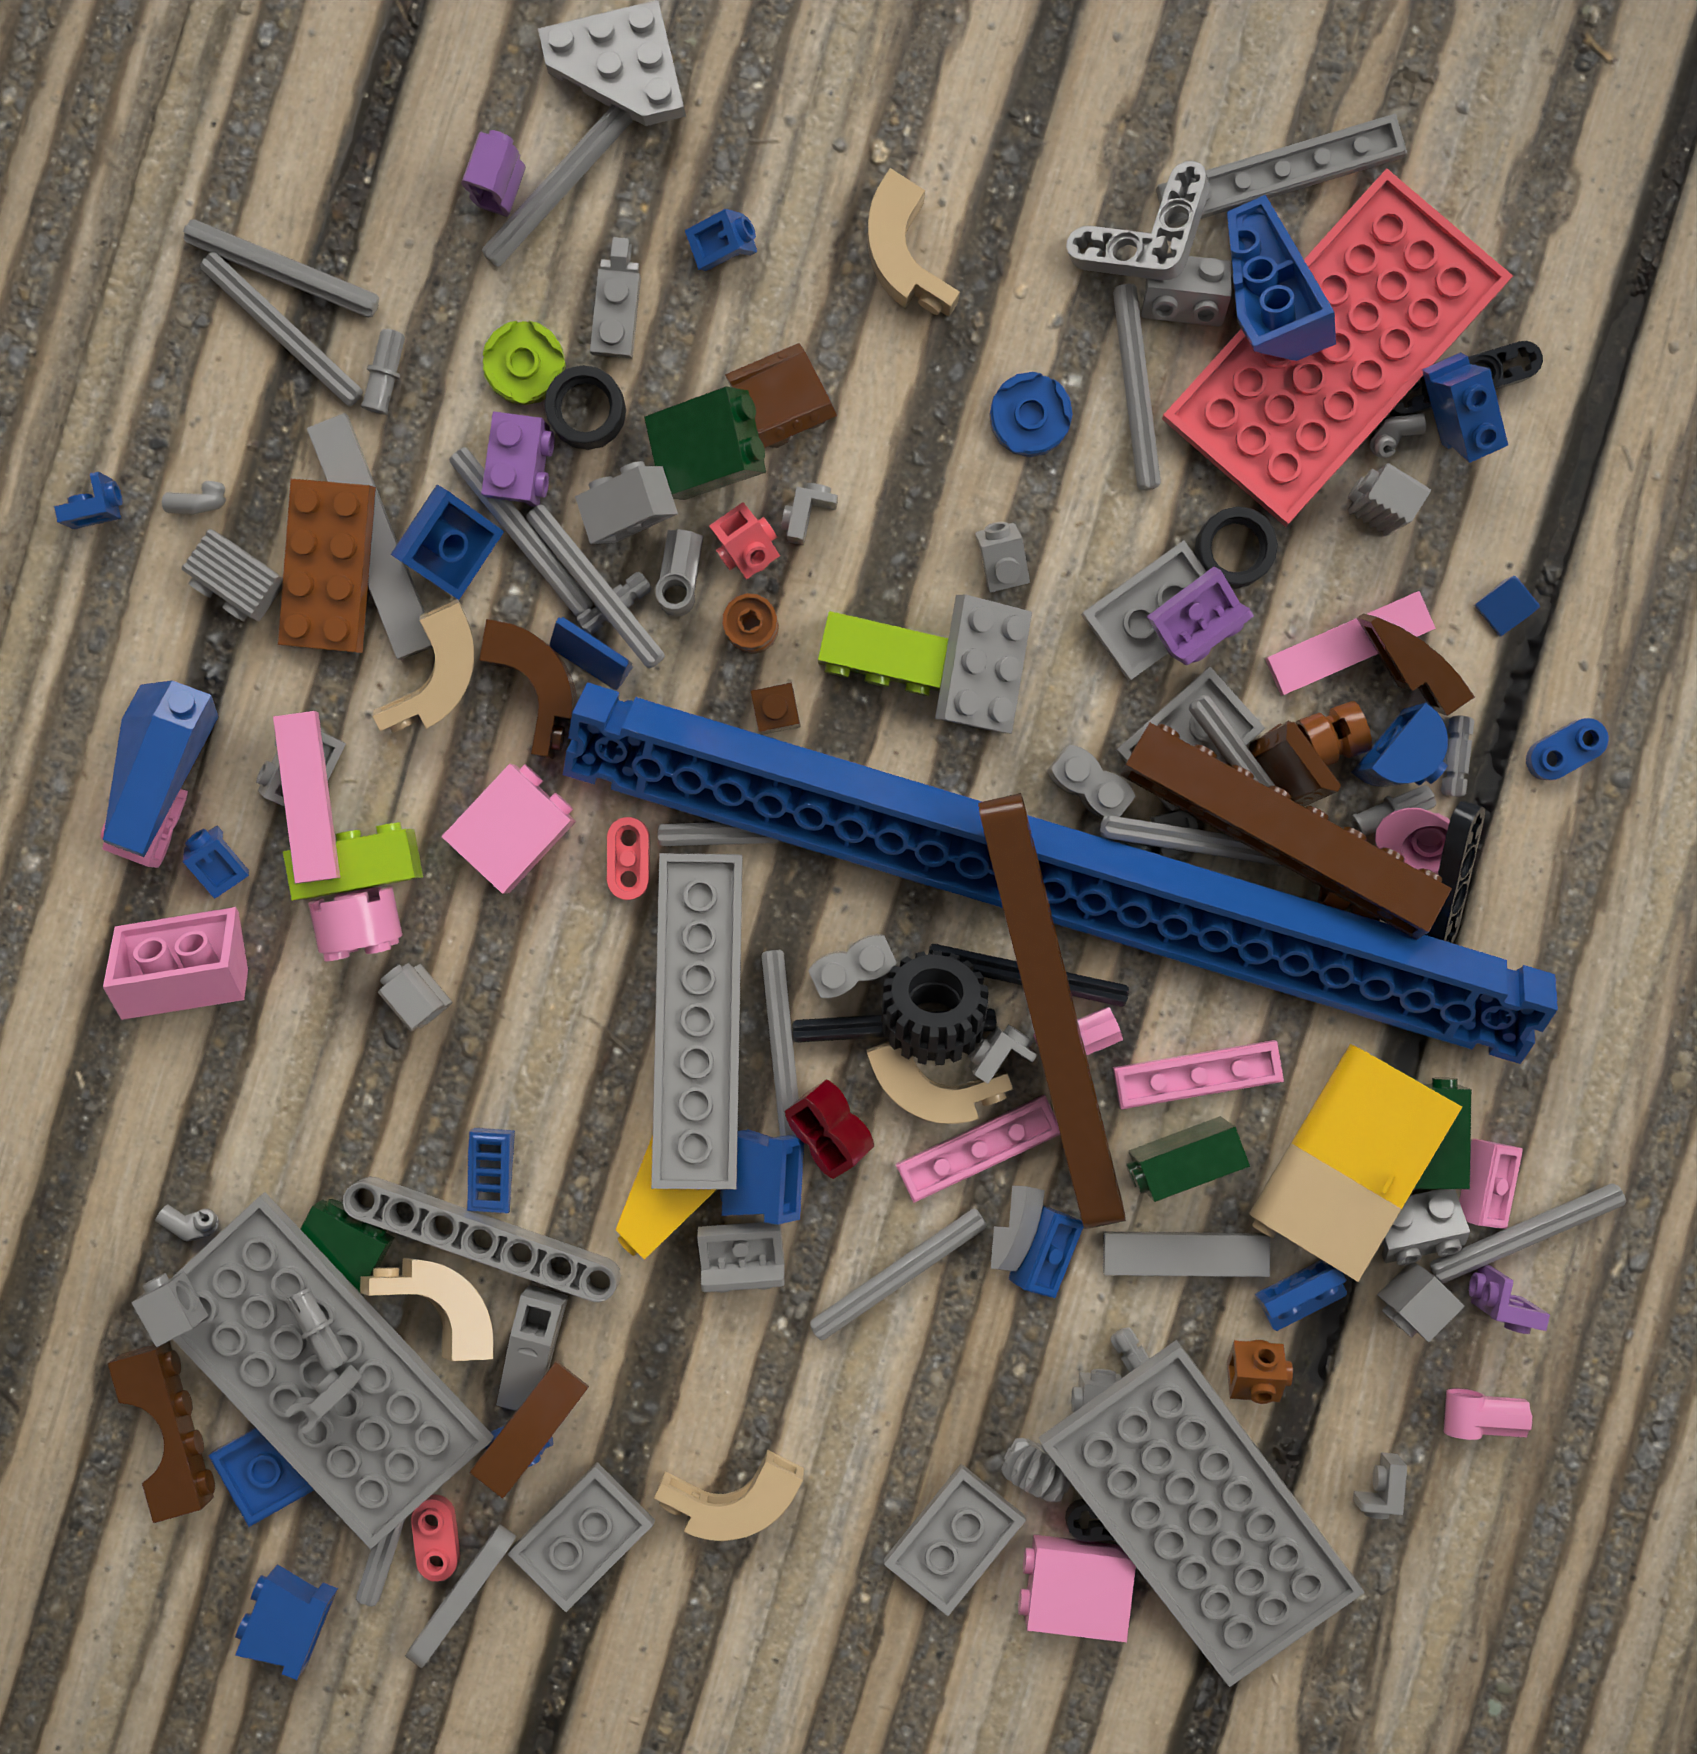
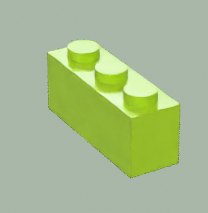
[818,611,949,696]
[283,822,423,901]

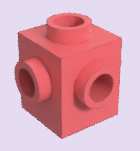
[709,502,780,580]

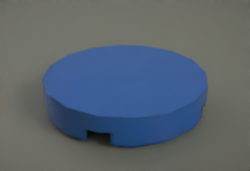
[989,372,1073,457]

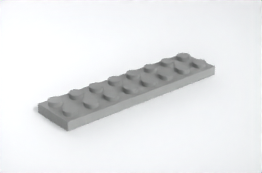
[651,853,743,1189]

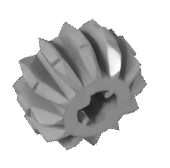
[1001,1438,1071,1502]

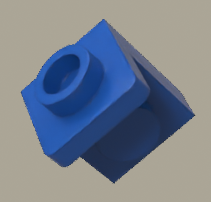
[685,209,757,271]
[54,472,123,529]
[183,825,249,899]

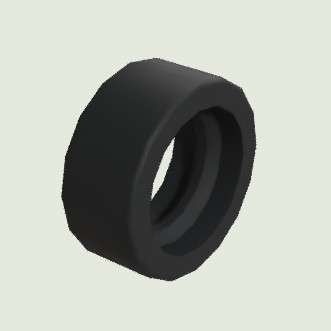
[544,365,626,450]
[1194,506,1278,589]

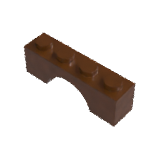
[108,1341,215,1523]

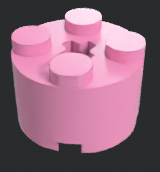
[308,886,402,961]

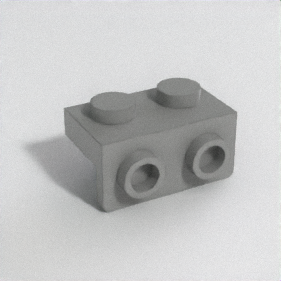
[1141,253,1231,327]
[967,1024,1037,1084]
[1382,1189,1470,1265]
[697,1222,785,1293]

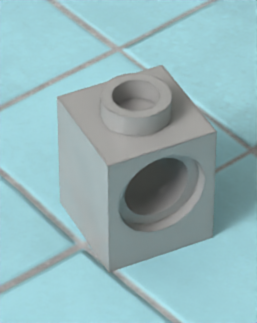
[131,1272,208,1347]

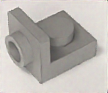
[1353,1452,1407,1519]

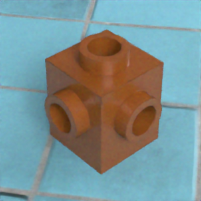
[1227,1340,1293,1404]

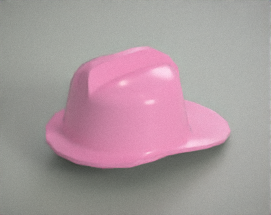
[1375,808,1450,874]

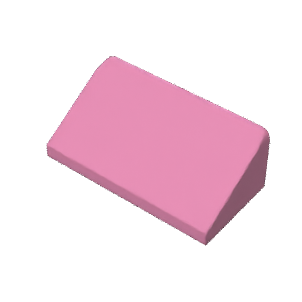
[1459,1139,1523,1229]

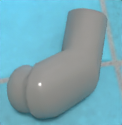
[1370,413,1426,459]
[162,481,226,515]
[155,1204,219,1241]

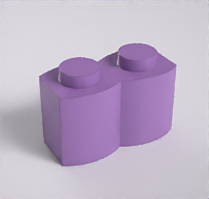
[461,130,526,217]

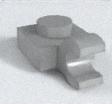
[285,1365,362,1434]

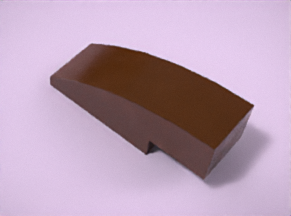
[1357,613,1475,716]
[469,1360,589,1499]

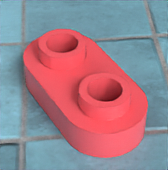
[607,817,650,900]
[411,1495,460,1582]

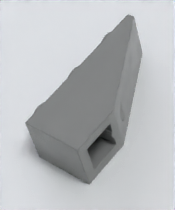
[496,1285,568,1411]

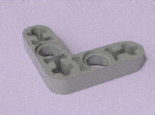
[1066,161,1210,280]

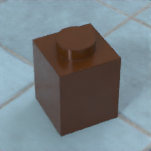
[751,682,801,735]

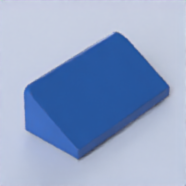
[550,617,633,690]
[1009,1205,1084,1298]

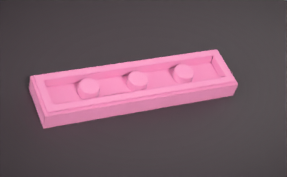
[1265,591,1436,696]
[273,711,340,883]
[1113,1040,1284,1109]
[896,1095,1060,1203]

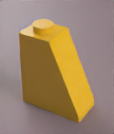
[615,1135,716,1260]

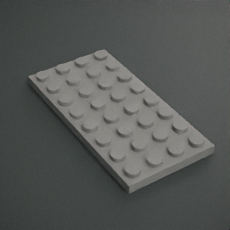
[173,1192,494,1549]
[1039,1340,1365,1687]

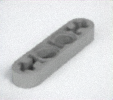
[405,1524,516,1668]

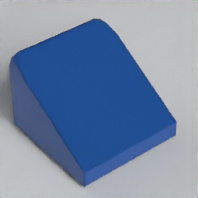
[1474,575,1540,637]

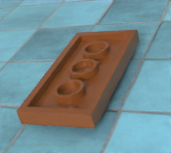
[278,478,376,653]

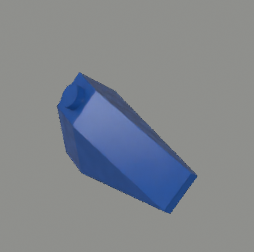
[1227,195,1336,361]
[103,680,219,857]

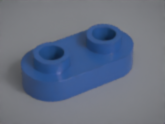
[1526,718,1609,780]

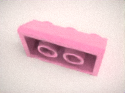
[103,907,248,1020]

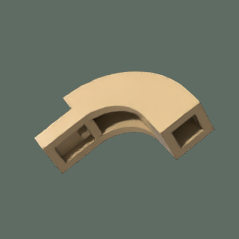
[868,168,960,317]
[372,599,474,732]
[867,1041,1013,1124]
[360,1258,493,1361]
[654,1450,804,1541]

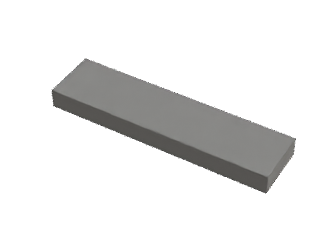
[1103,1231,1270,1277]

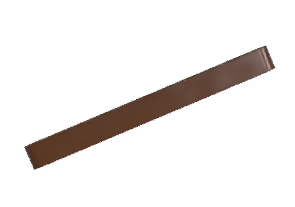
[978,793,1126,1229]

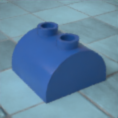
[390,485,505,600]
[1351,703,1448,787]

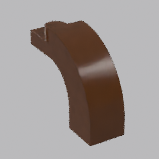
[479,619,578,759]

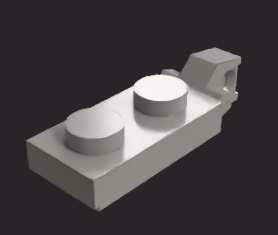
[590,237,641,359]

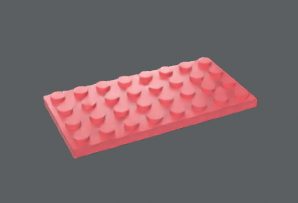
[1162,168,1513,527]

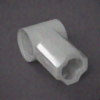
[656,529,704,617]

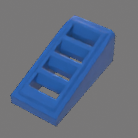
[467,1128,515,1213]

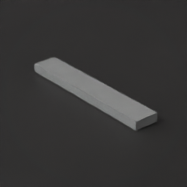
[1156,113,1407,228]
[307,413,433,660]

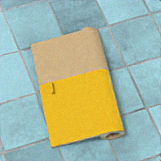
[1249,1044,1462,1282]

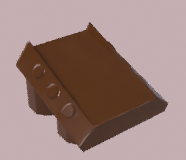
[725,343,837,448]
[1249,720,1341,807]

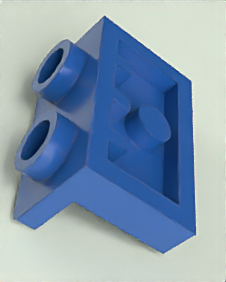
[1255,1260,1347,1331]

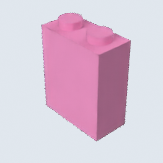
[442,764,576,894]
[1018,1535,1136,1643]

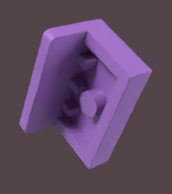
[481,411,555,507]
[1147,567,1253,665]
[1469,1264,1550,1334]

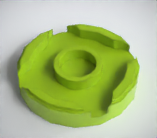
[483,321,566,405]

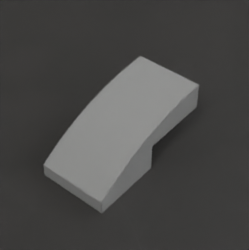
[991,1186,1045,1272]

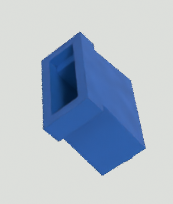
[1422,352,1509,463]
[720,1129,804,1225]
[235,1564,338,1680]

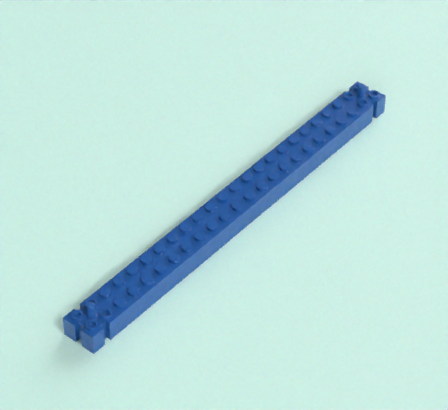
[563,682,1558,1064]

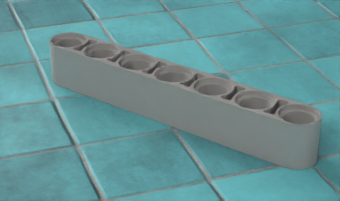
[343,1176,621,1302]

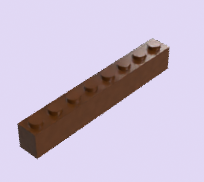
[1120,722,1452,940]

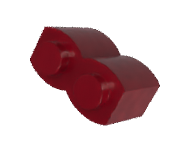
[784,1079,875,1179]

